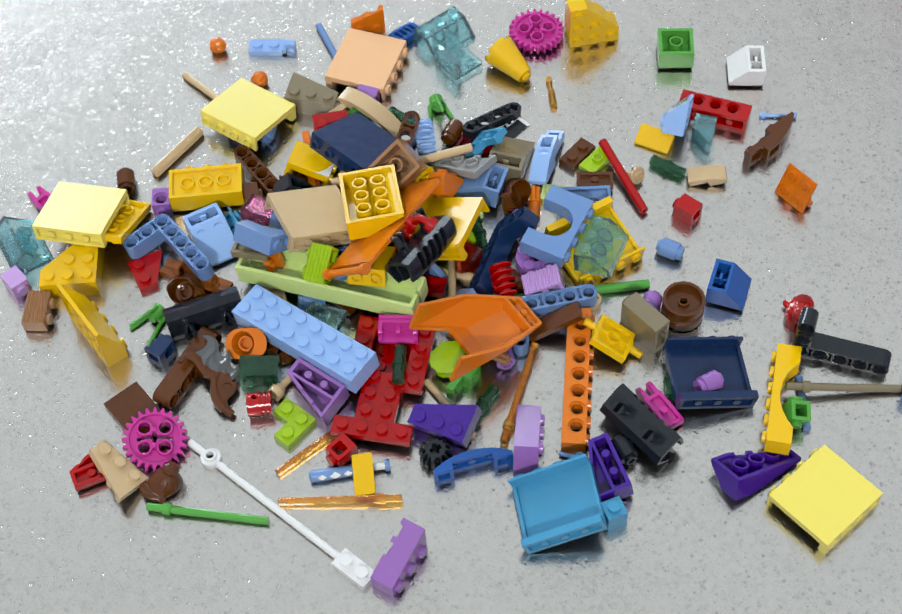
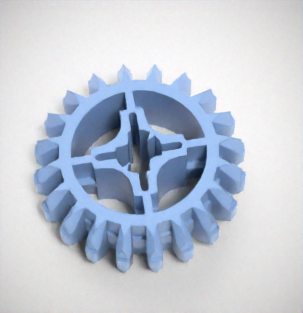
[415,118,436,166]

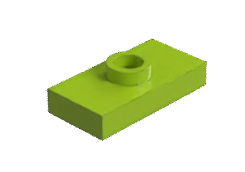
[579,146,615,172]

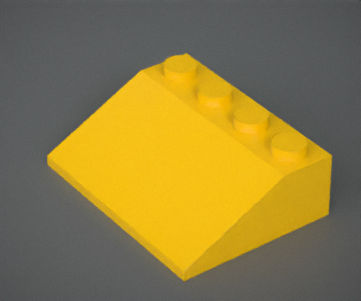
[338,164,404,240]
[57,284,128,368]

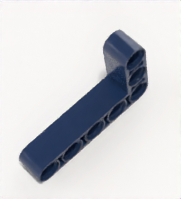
[469,206,540,295]

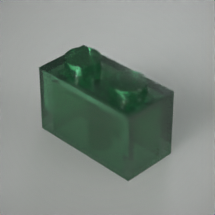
[238,355,281,387]

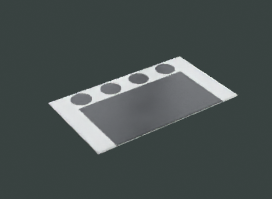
[501,117,531,138]

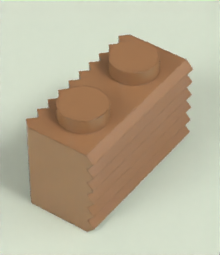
[21,290,56,331]

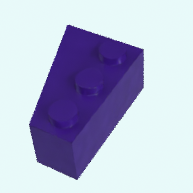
[407,404,482,448]
[588,432,634,502]

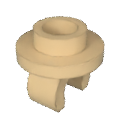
[626,166,645,184]

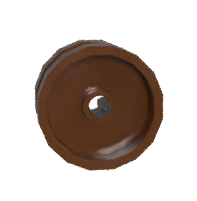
[661,281,706,332]

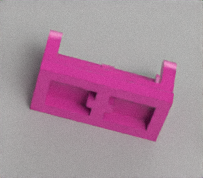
[378,315,419,344]

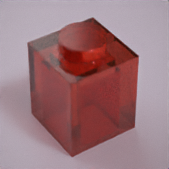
[457,241,483,273]

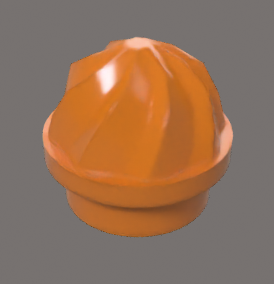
[210,37,227,54]
[251,71,268,88]

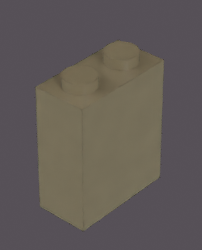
[620,292,670,353]

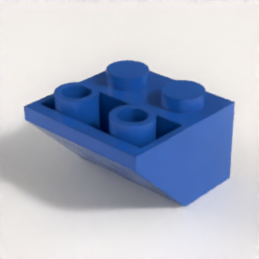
[705,258,752,311]

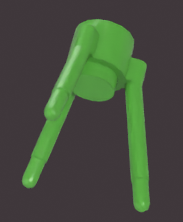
[427,93,455,122]
[129,303,166,346]

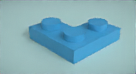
[463,126,507,159]

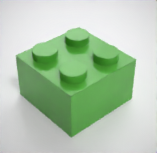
[656,28,695,68]

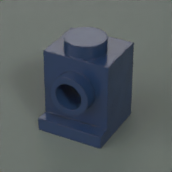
[144,333,177,367]

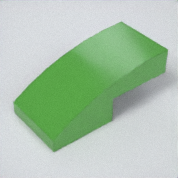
[446,366,481,401]

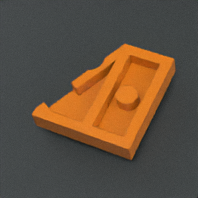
[351,5,386,34]

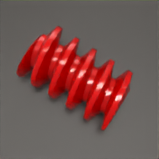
[489,261,518,296]

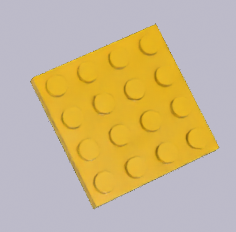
[105,200,151,244]

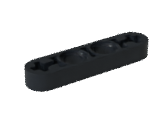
[463,102,521,139]

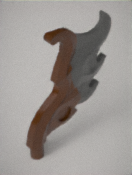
[178,335,240,418]

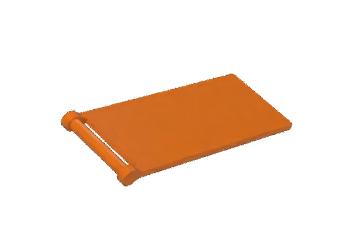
[322,178,441,280]

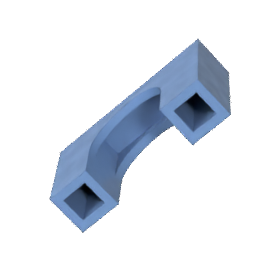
[520,185,595,269]
[233,212,289,256]

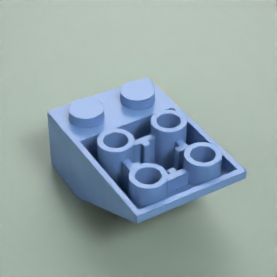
[455,164,509,208]

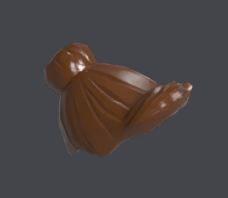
[500,179,531,215]
[166,277,206,304]
[140,461,183,504]

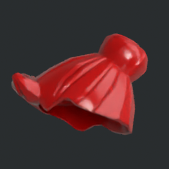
[783,294,814,332]

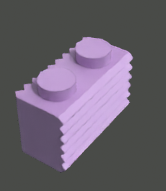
[521,264,565,296]

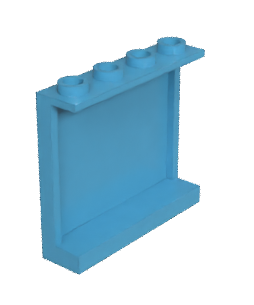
[508,454,608,554]

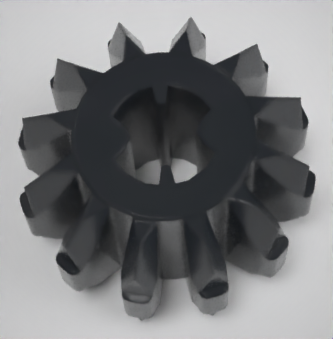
[419,436,453,470]

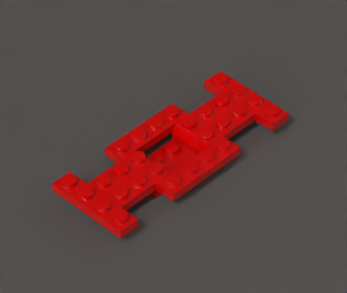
[330,275,447,447]

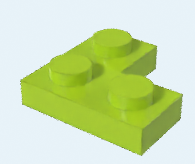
[273,398,317,450]

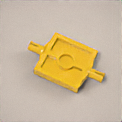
[582,314,643,364]

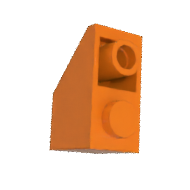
[429,169,464,197]

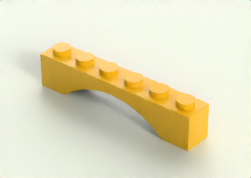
[761,343,802,455]

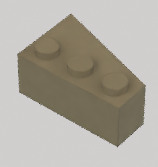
[284,72,340,115]

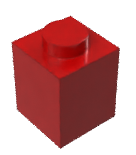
[672,193,703,227]

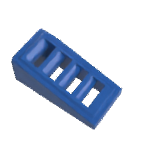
[388,21,424,45]

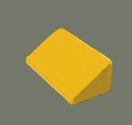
[634,123,675,155]
[351,452,376,496]

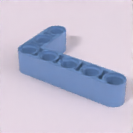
[123,214,214,281]
[512,284,597,356]

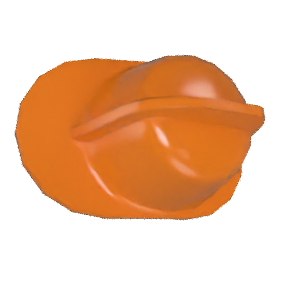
[225,327,267,360]

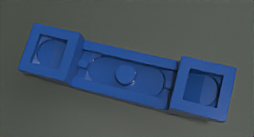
[433,447,514,484]

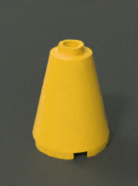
[485,35,531,82]

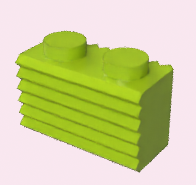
[302,242,339,286]

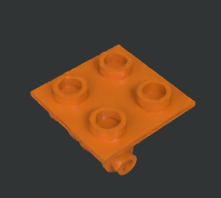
[775,163,818,214]

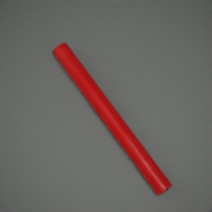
[598,138,648,214]

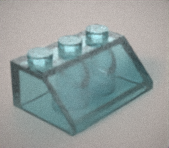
[414,6,475,63]
[573,215,629,278]
[0,216,54,272]

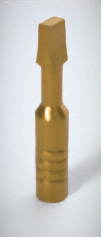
[546,76,557,108]

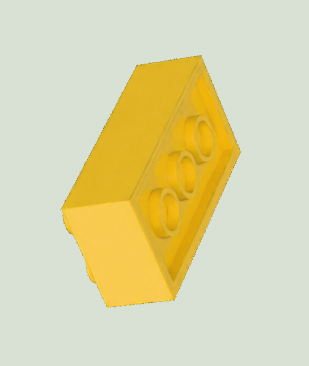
[169,163,245,212]

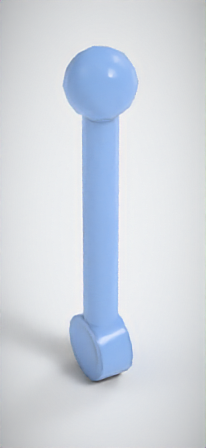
[759,112,797,120]

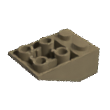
[488,136,535,181]

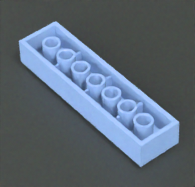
[231,284,380,394]

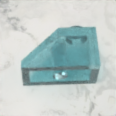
[689,113,717,155]

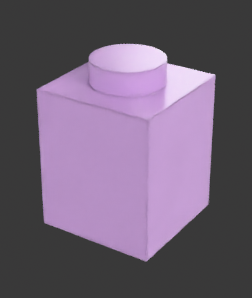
[0,265,32,299]

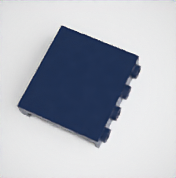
[310,112,396,172]
[662,335,759,409]

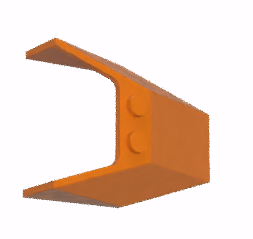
[408,294,542,382]

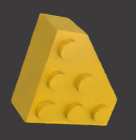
[564,0,619,48]
[39,244,104,298]

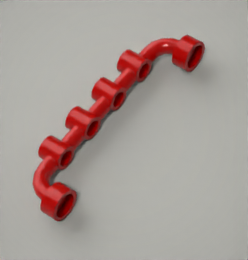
[392,214,439,254]

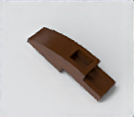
[743,112,794,166]

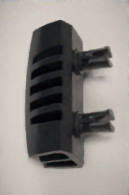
[384,208,457,283]
[162,286,241,341]
[599,383,683,465]

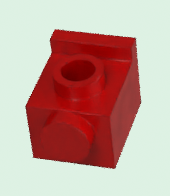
[325,433,358,467]

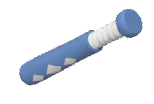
[309,459,391,483]

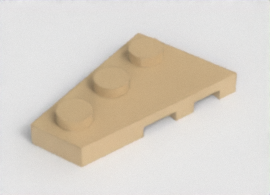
[89,439,148,503]

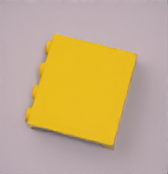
[544,196,645,286]
[411,197,490,261]

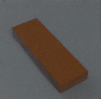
[529,301,583,342]

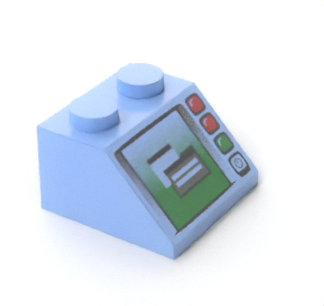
[660,94,694,137]

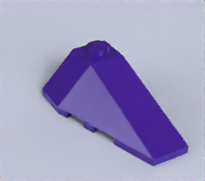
[711,449,801,501]

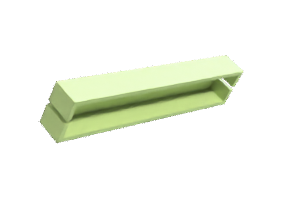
[235,250,428,315]

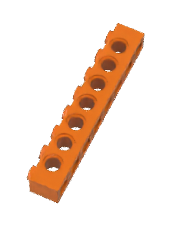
[561,307,595,454]

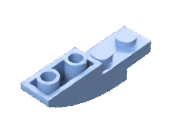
[528,130,565,185]

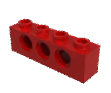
[679,89,752,132]

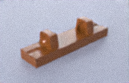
[159,258,234,294]

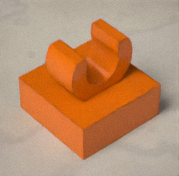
[263,252,286,272]

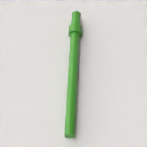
[146,502,269,525]

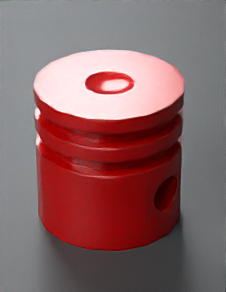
[246,391,273,417]

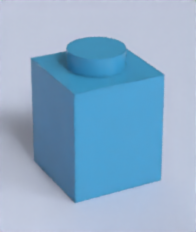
[602,496,628,531]

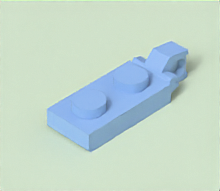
[248,39,296,56]

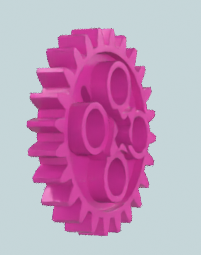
[509,9,564,54]
[121,407,188,472]

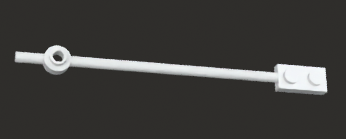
[187,439,374,591]

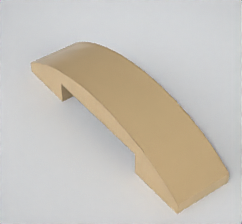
[337,87,401,138]

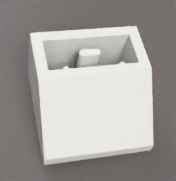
[726,45,766,86]

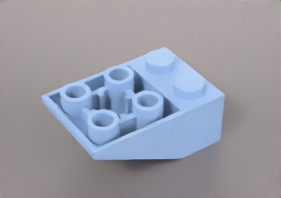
[183,202,235,267]

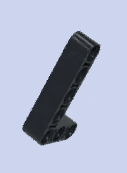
[792,307,892,375]

